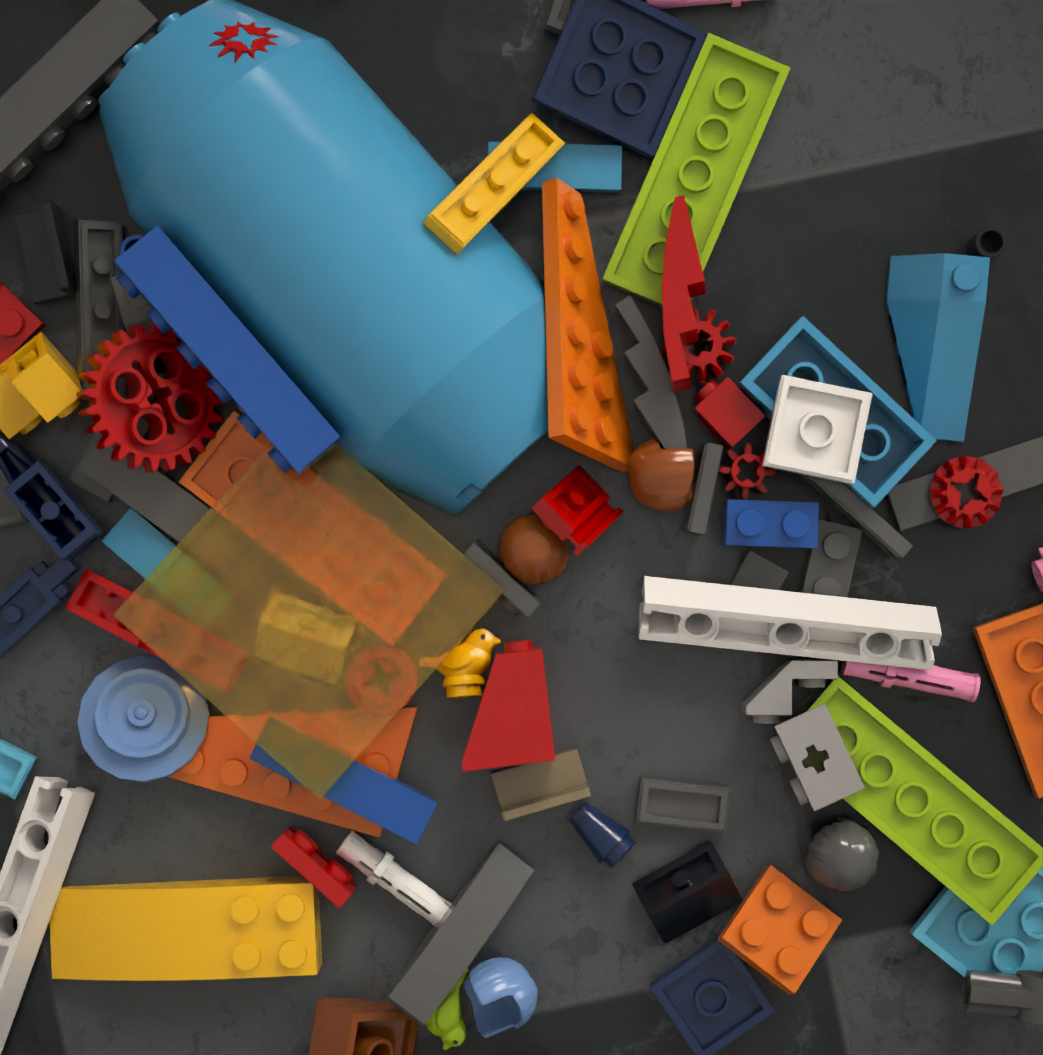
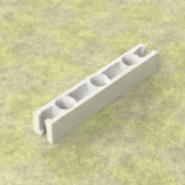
[638,576,942,670]
[0,776,95,1055]

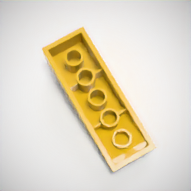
[49,876,322,981]

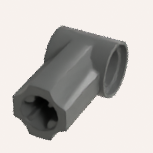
[962,970,1043,1025]

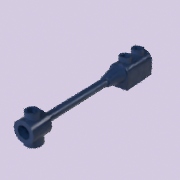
[0,431,104,561]

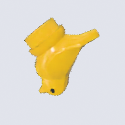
[419,628,501,698]

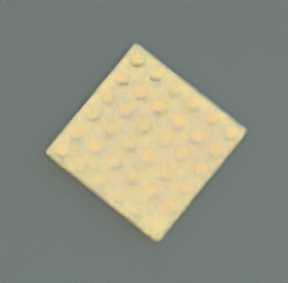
[113,444,505,800]

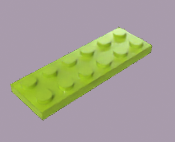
[602,33,791,307]
[802,676,1043,926]

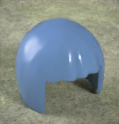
[464,957,538,1038]

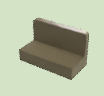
[491,747,591,821]

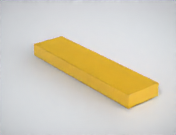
[423,113,565,255]

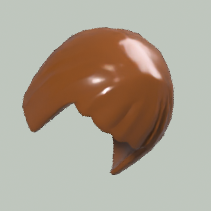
[627,438,695,512]
[498,512,571,585]

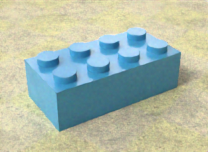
[736,316,937,508]

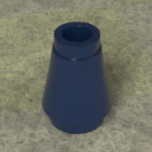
[569,802,636,869]

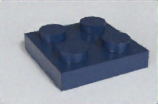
[649,936,776,1055]

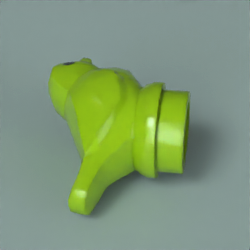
[425,968,469,1050]

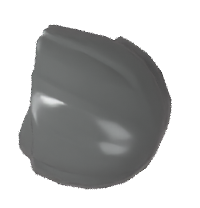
[803,817,880,893]

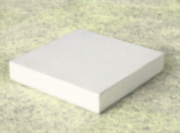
[762,375,872,484]

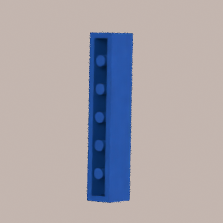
[114,226,341,477]

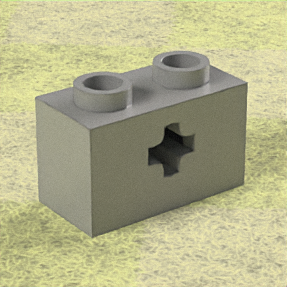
[770,704,865,811]

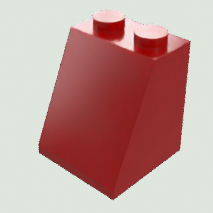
[462,639,555,772]

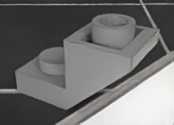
[741,659,838,724]

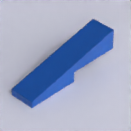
[249,716,438,845]

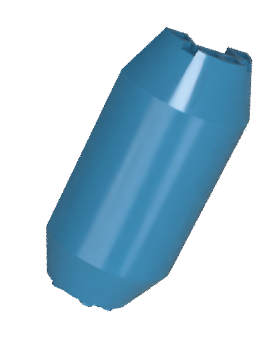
[98,0,548,517]

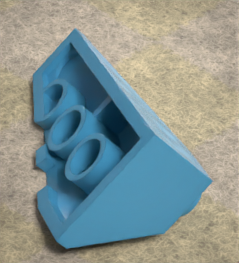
[885,253,990,442]

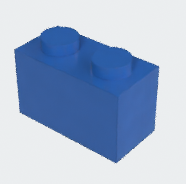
[721,499,819,549]

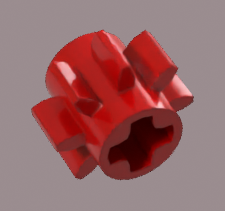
[718,443,775,500]

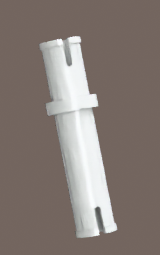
[335,830,451,925]

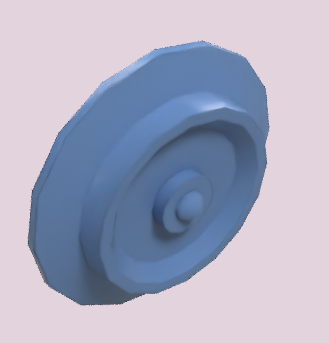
[77,655,210,783]

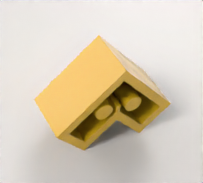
[0,332,83,439]

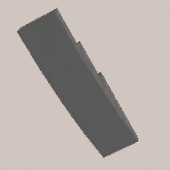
[615,295,687,449]
[385,843,534,1026]

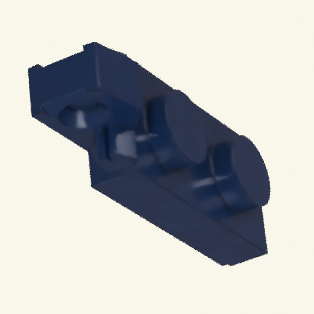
[0,558,82,659]

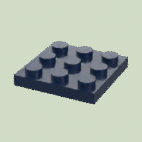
[531,0,707,159]

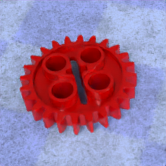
[76,324,223,473]

